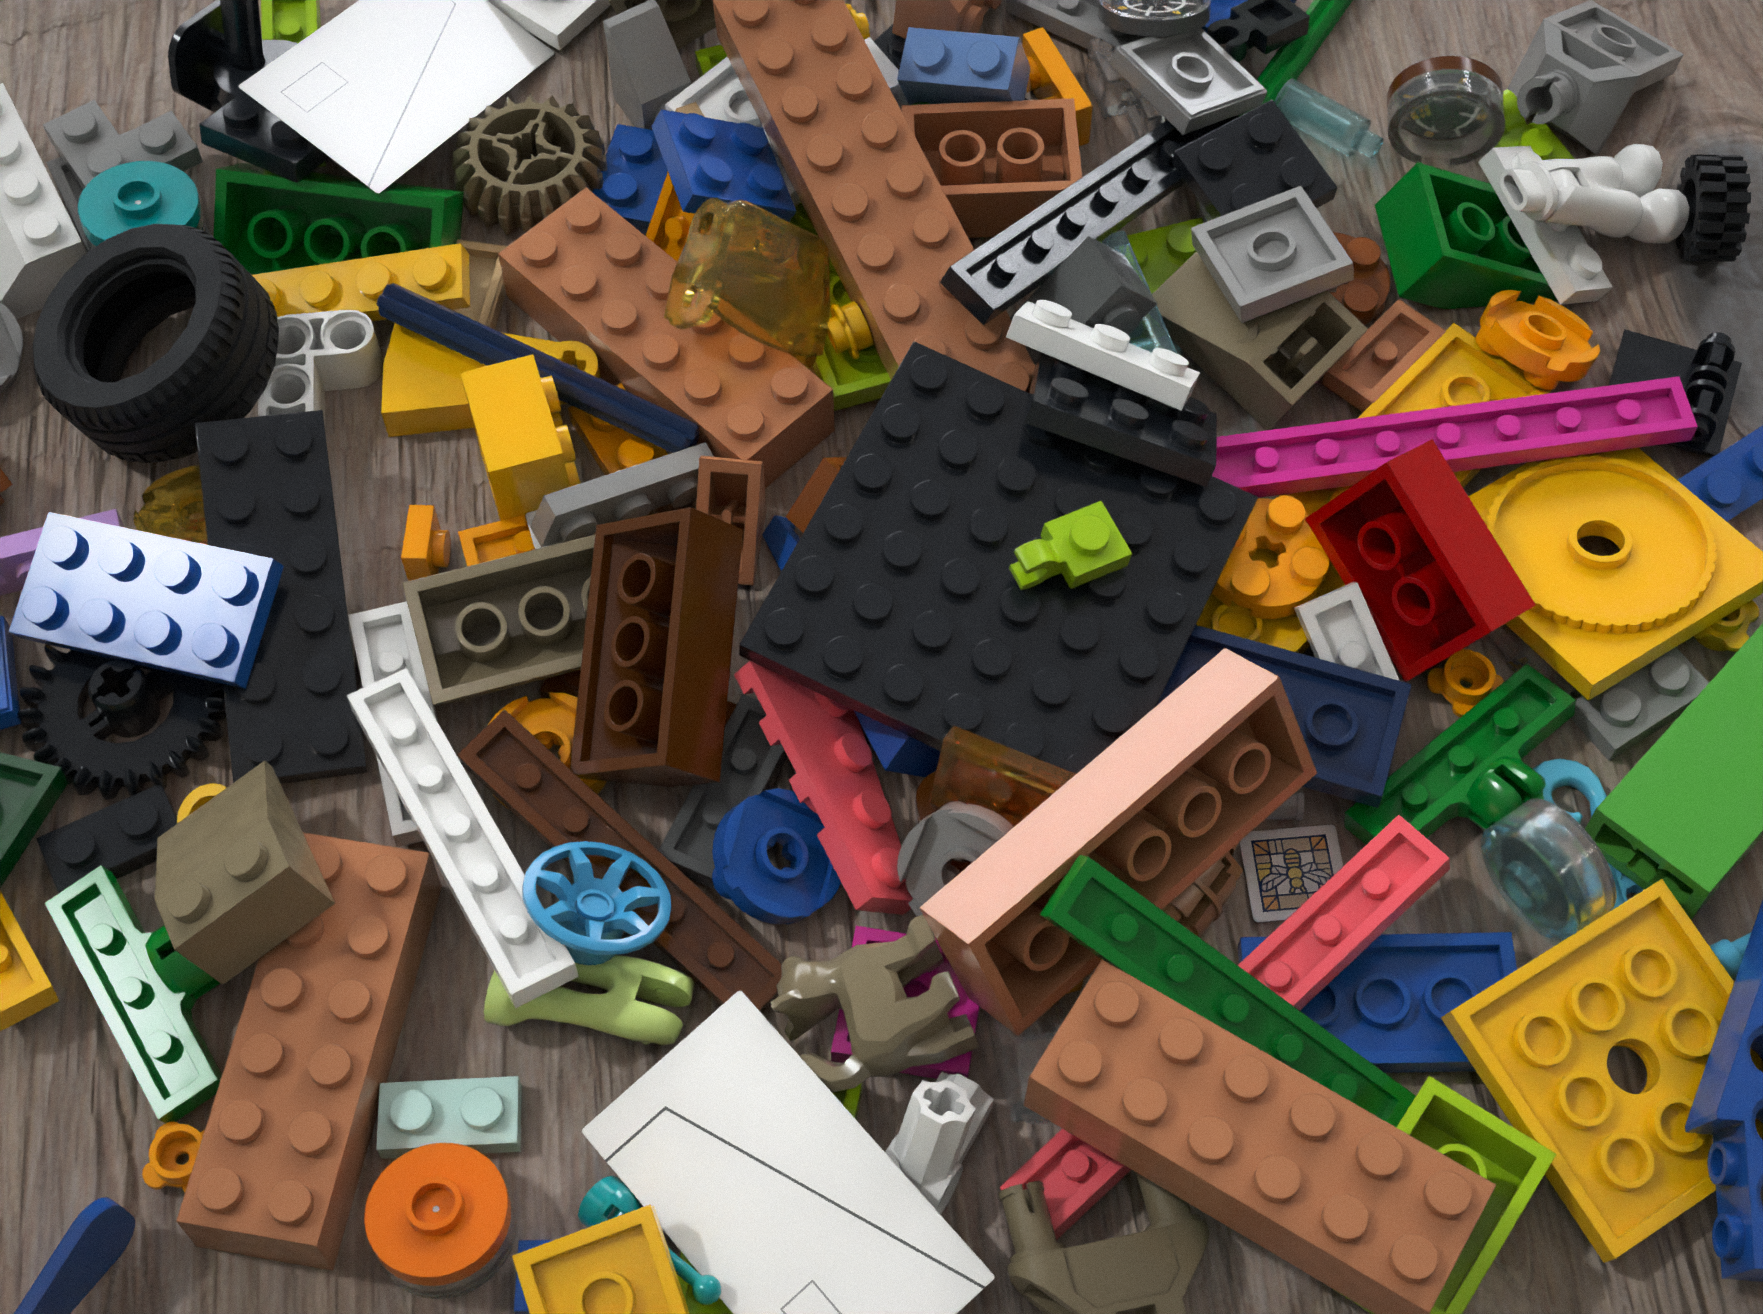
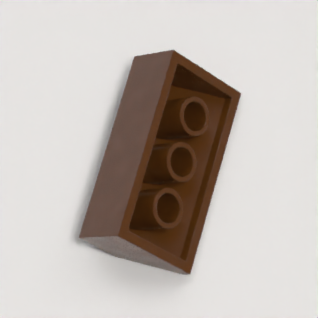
[570,507,743,787]

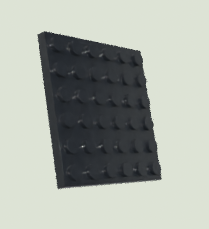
[739,341,1258,801]

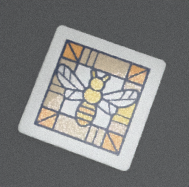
[1240,825,1343,922]

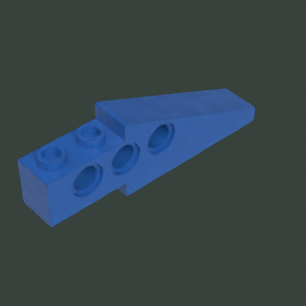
[1685,900,1763,1282]

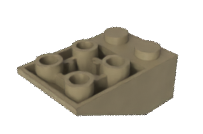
[1146,251,1368,430]

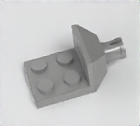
[1507,0,1684,154]

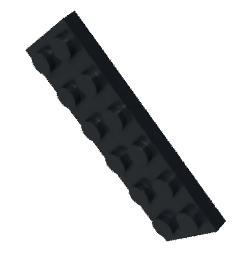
[195,410,367,784]

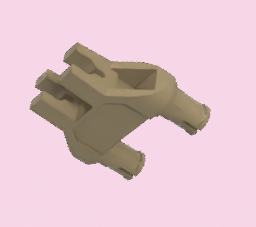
[998,1171,1210,1314]

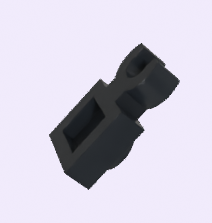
[1207,0,1310,62]

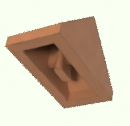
[696,456,767,586]

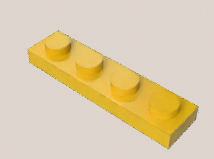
[252,243,470,321]

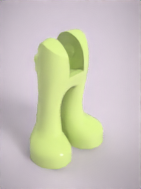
[484,955,694,1045]

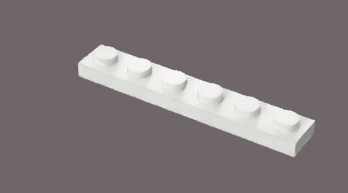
[347,668,579,1009]

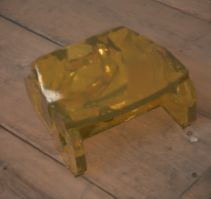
[664,198,830,369]

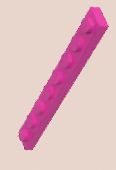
[1212,376,1698,498]

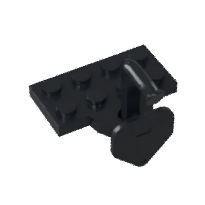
[168,0,329,183]

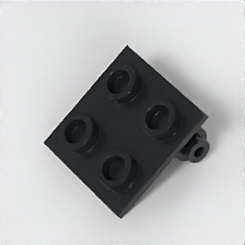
[1608,329,1742,458]

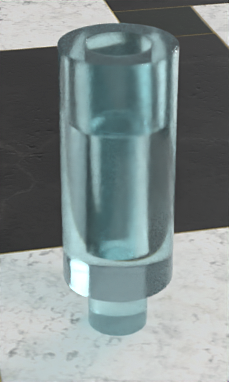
[1275,78,1384,159]

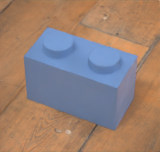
[897,27,1031,105]

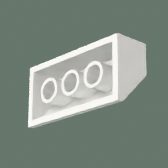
[0,83,87,319]

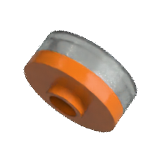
[364,1143,517,1299]

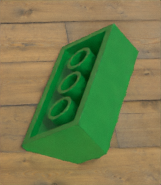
[213,163,464,275]

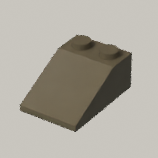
[155,760,335,984]

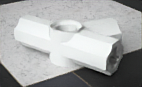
[885,1072,994,1215]

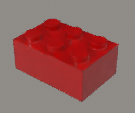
[1305,439,1536,682]

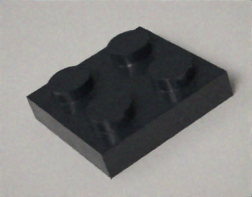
[1172,100,1338,219]

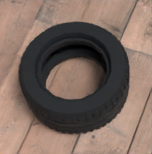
[33,224,279,463]

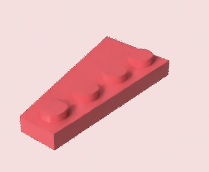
[734,661,913,915]

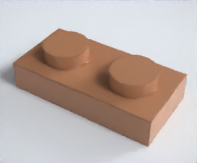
[1322,299,1446,412]

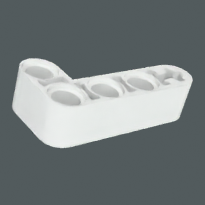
[258,310,384,425]

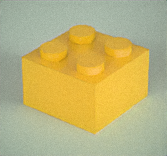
[460,354,580,521]

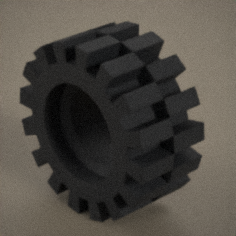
[1676,154,1751,262]

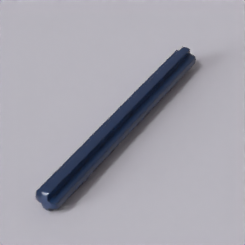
[377,283,700,453]

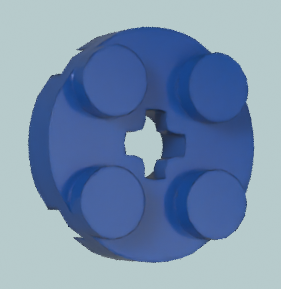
[712,788,841,925]

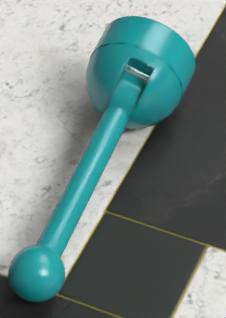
[578,1176,722,1305]

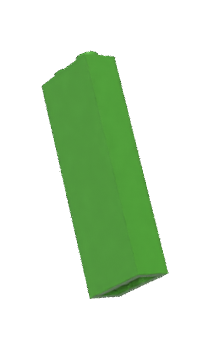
[1579,623,1763,920]

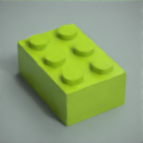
[1330,1076,1556,1314]

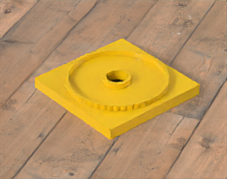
[1468,448,1763,701]
[1441,879,1763,1263]

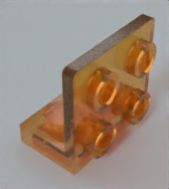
[929,726,1076,827]

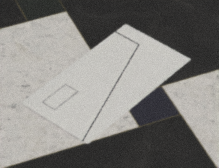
[239,0,555,194]
[582,991,995,1314]

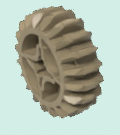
[452,93,607,236]

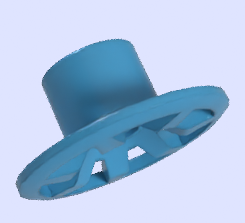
[522,841,671,965]

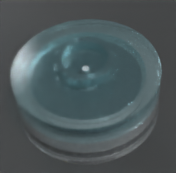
[1481,799,1617,942]

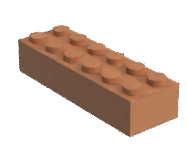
[498,188,835,488]
[919,648,1317,1036]
[176,832,442,1271]
[1024,959,1496,1314]

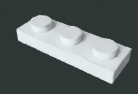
[1478,146,1613,305]
[1006,300,1200,411]

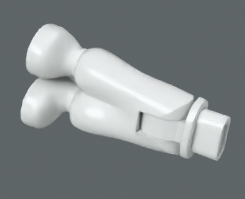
[1499,144,1689,244]

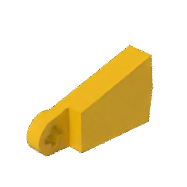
[381,323,600,437]

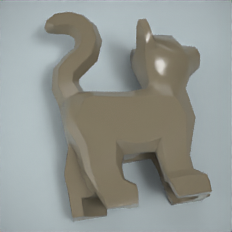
[770,914,980,1092]

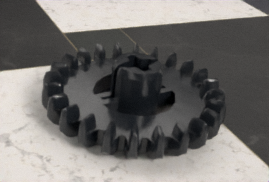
[17,644,226,800]

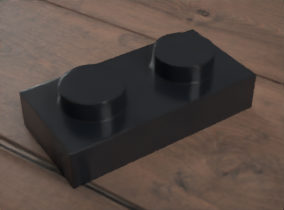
[36,784,177,893]

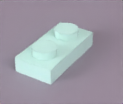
[376,1076,522,1159]

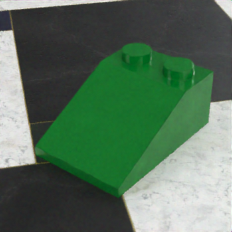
[1375,162,1558,309]

